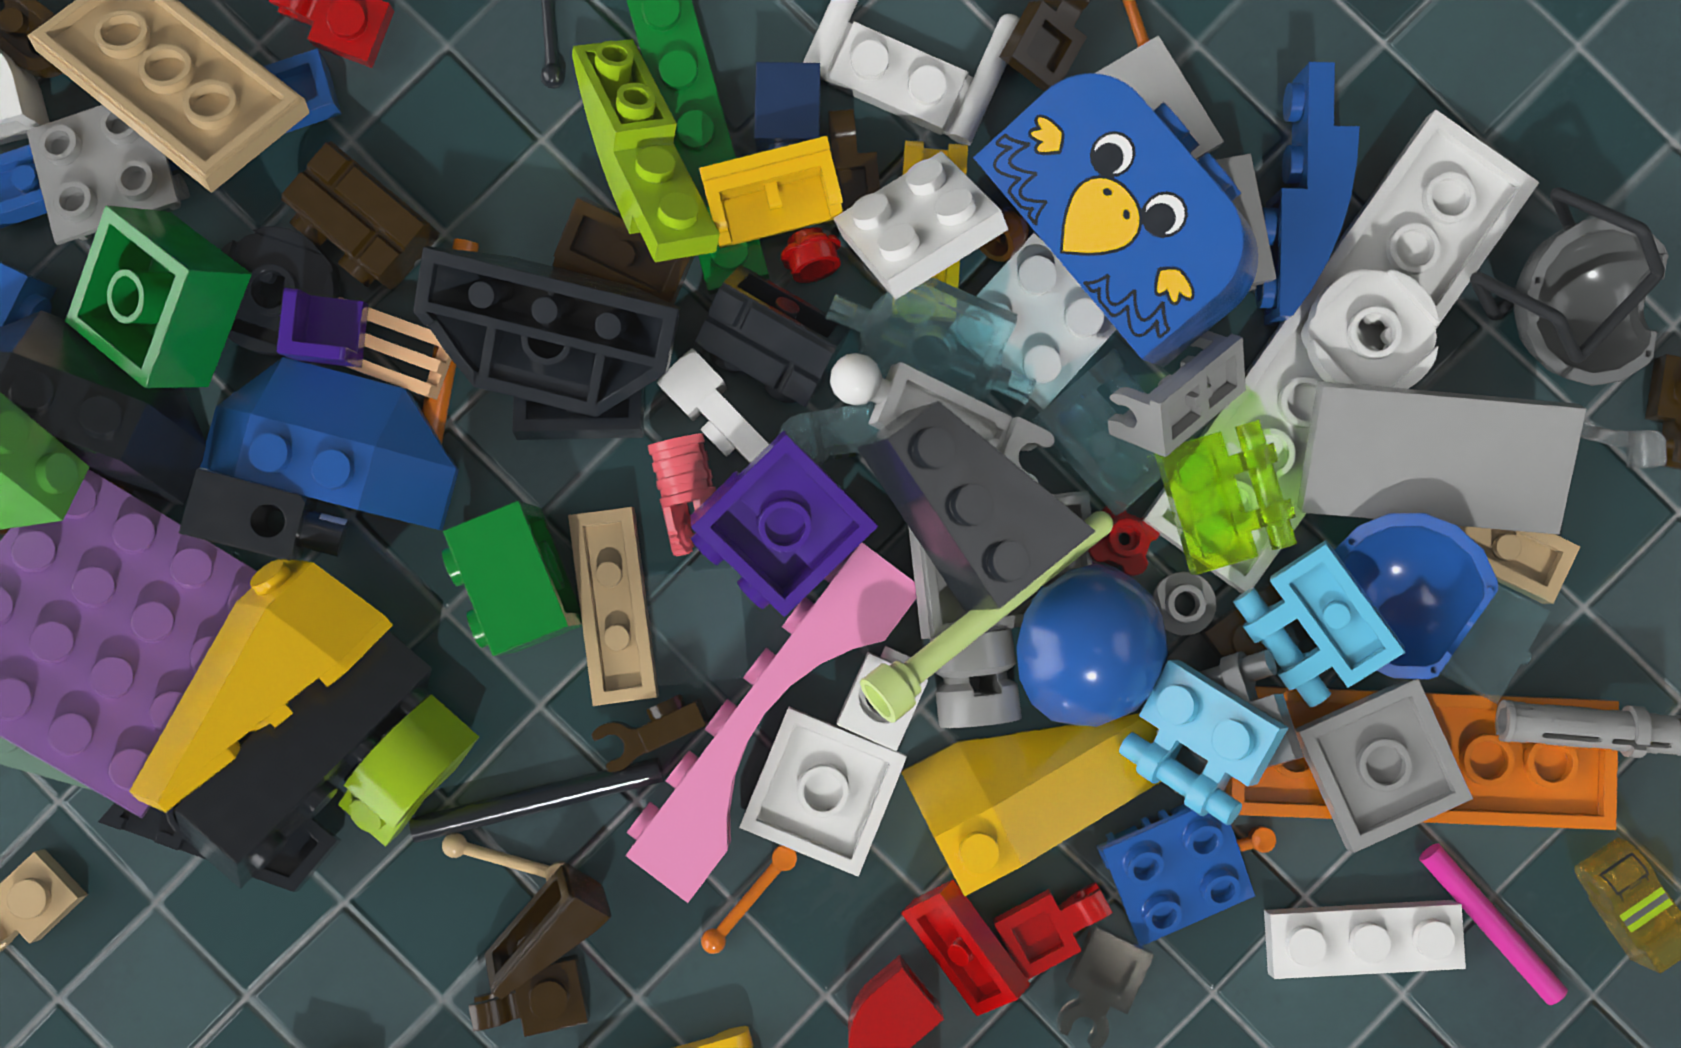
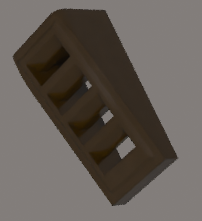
[485,862,612,999]

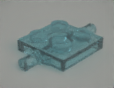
[825,277,1037,405]

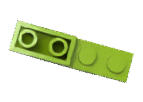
[572,39,720,262]

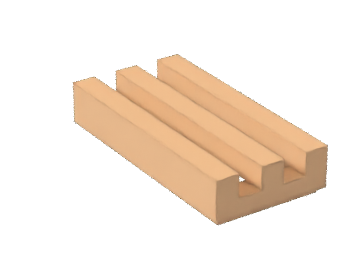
[338,297,452,400]

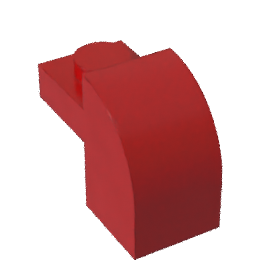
[848,955,944,1048]

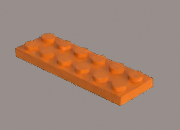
[1226,686,1619,830]

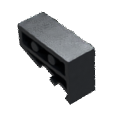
[857,401,1096,610]

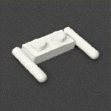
[803,0,1020,146]

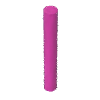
[1419,843,1568,1005]

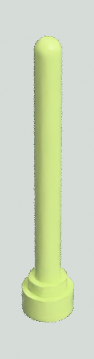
[860,511,1113,723]

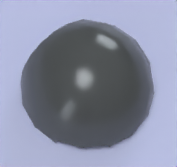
[1514,218,1669,386]

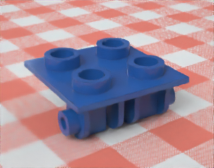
[1096,804,1255,947]

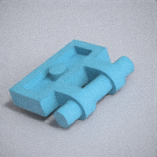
[1233,540,1405,708]
[1119,660,1289,825]

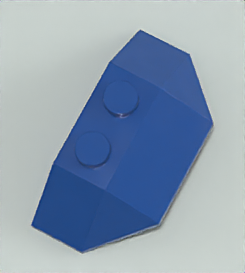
[200,357,459,531]

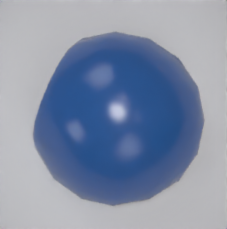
[1334,513,1498,679]
[1016,562,1168,727]

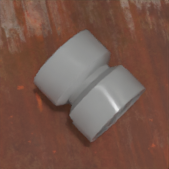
[929,628,1022,728]

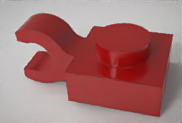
[268,0,394,68]
[993,882,1113,980]

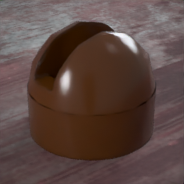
[979,205,1029,262]

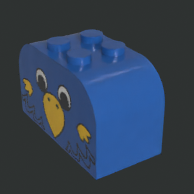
[973,73,1258,368]

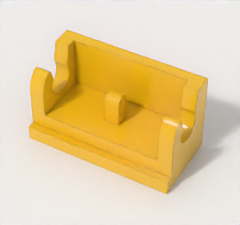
[699,136,843,249]

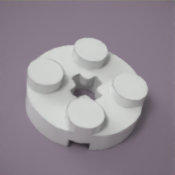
[1301,269,1440,389]

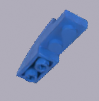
[1255,62,1360,326]

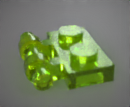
[1154,419,1297,575]

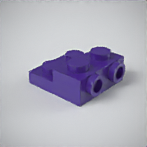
[690,430,878,617]

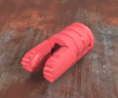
[647,433,716,557]

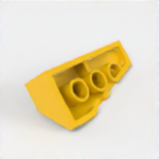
[129,559,393,812]
[901,712,1161,896]

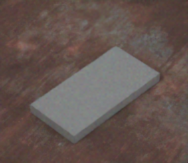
[1297,381,1586,535]

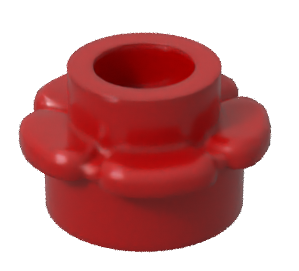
[781,227,841,283]

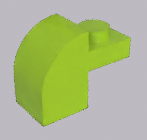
[338,694,479,847]

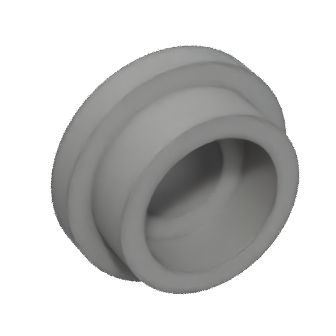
[1152,572,1216,635]

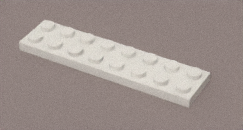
[1142,110,1539,593]

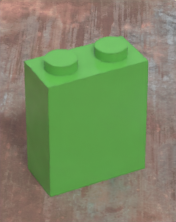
[0,392,89,530]

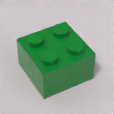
[65,205,252,388]
[442,501,582,656]

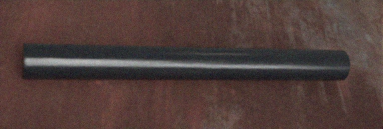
[409,757,664,843]

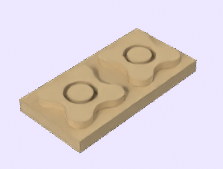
[27,0,310,193]

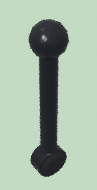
[540,0,565,89]

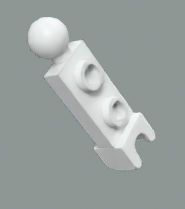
[656,348,769,463]
[830,353,1054,483]

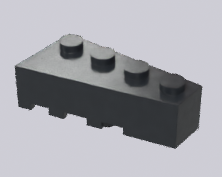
[174,630,432,889]

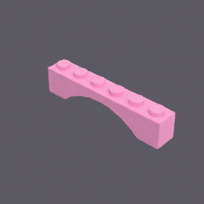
[625,543,917,903]

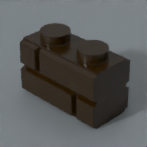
[281,141,440,290]

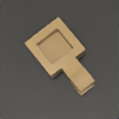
[0,849,88,952]

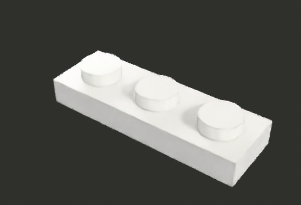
[1264,900,1466,979]

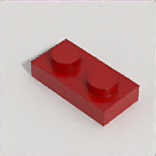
[901,879,1030,1016]

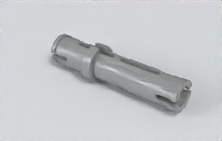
[1495,700,1681,758]

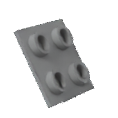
[26,105,190,245]

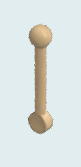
[442,833,565,881]

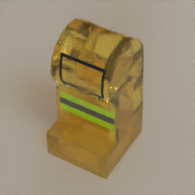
[1574,837,1681,974]

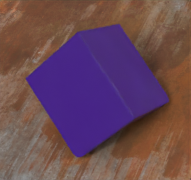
[277,287,369,368]

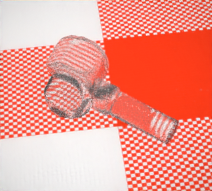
[1581,422,1666,468]

